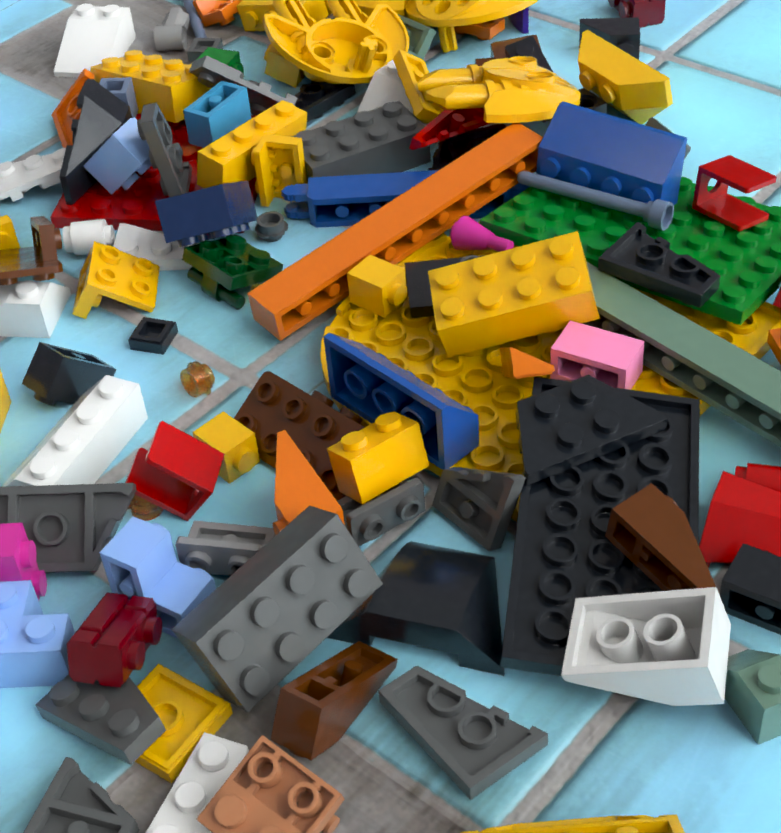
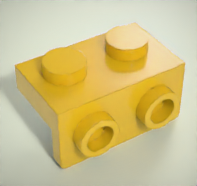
[251,134,308,207]

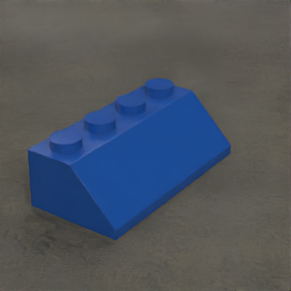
[536,101,687,205]
[323,333,479,470]

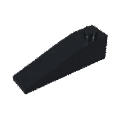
[59,79,132,205]

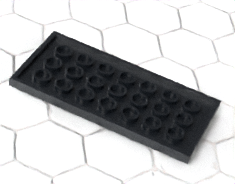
[500,377,700,676]

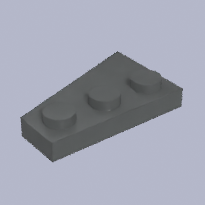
[189,56,298,115]

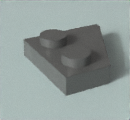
[432,467,526,551]

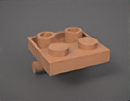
[196,735,345,833]

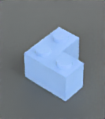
[83,117,152,195]
[99,516,216,639]
[0,580,75,688]

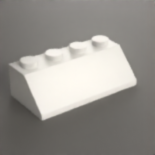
[1,375,148,487]

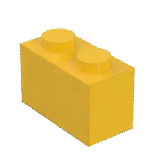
[327,411,430,505]

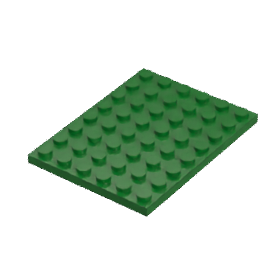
[480,177,781,325]

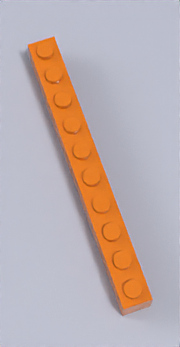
[248,123,543,341]

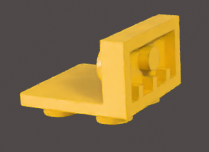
[72,241,160,319]

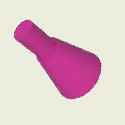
[450,216,514,252]

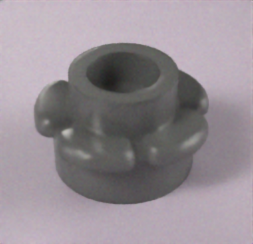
[255,211,288,242]

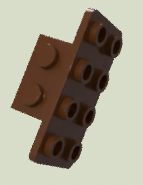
[0,216,63,285]
[234,371,365,501]

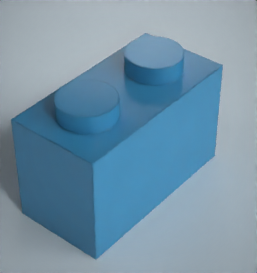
[183,81,252,148]

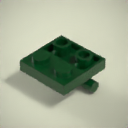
[182,235,283,309]

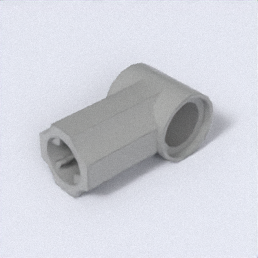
[154,7,190,51]

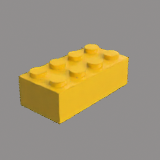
[90,50,211,123]
[428,231,600,358]

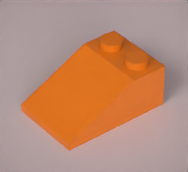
[273,430,345,535]

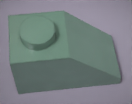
[725,649,781,745]

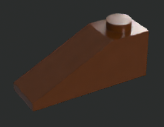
[605,483,721,598]
[270,641,398,761]

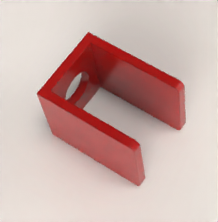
[692,155,777,231]
[125,421,225,521]

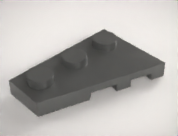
[137,102,193,197]
[378,666,548,800]
[35,675,166,765]

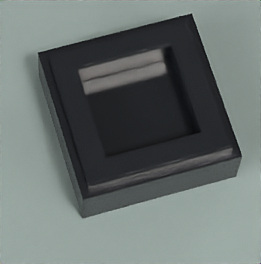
[128,317,178,355]

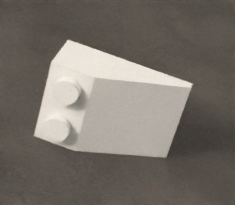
[54,4,136,78]
[561,587,731,706]

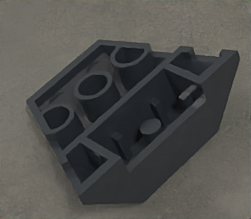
[327,541,505,676]

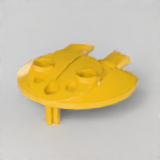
[263,0,409,84]
[405,0,538,52]
[418,56,581,123]

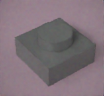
[187,38,223,62]

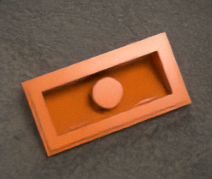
[500,347,555,379]

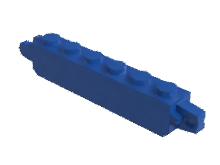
[281,170,530,228]

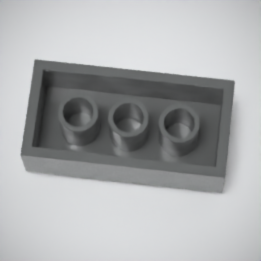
[291,101,431,182]
[171,505,383,712]

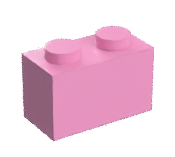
[550,320,645,390]

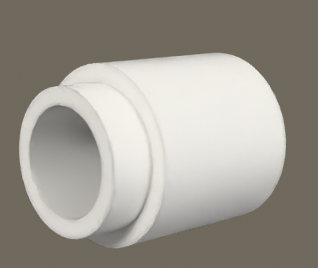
[63,219,115,256]

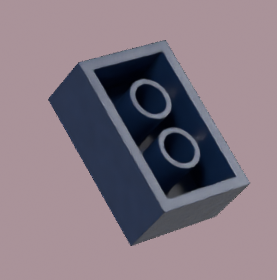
[155,180,258,247]

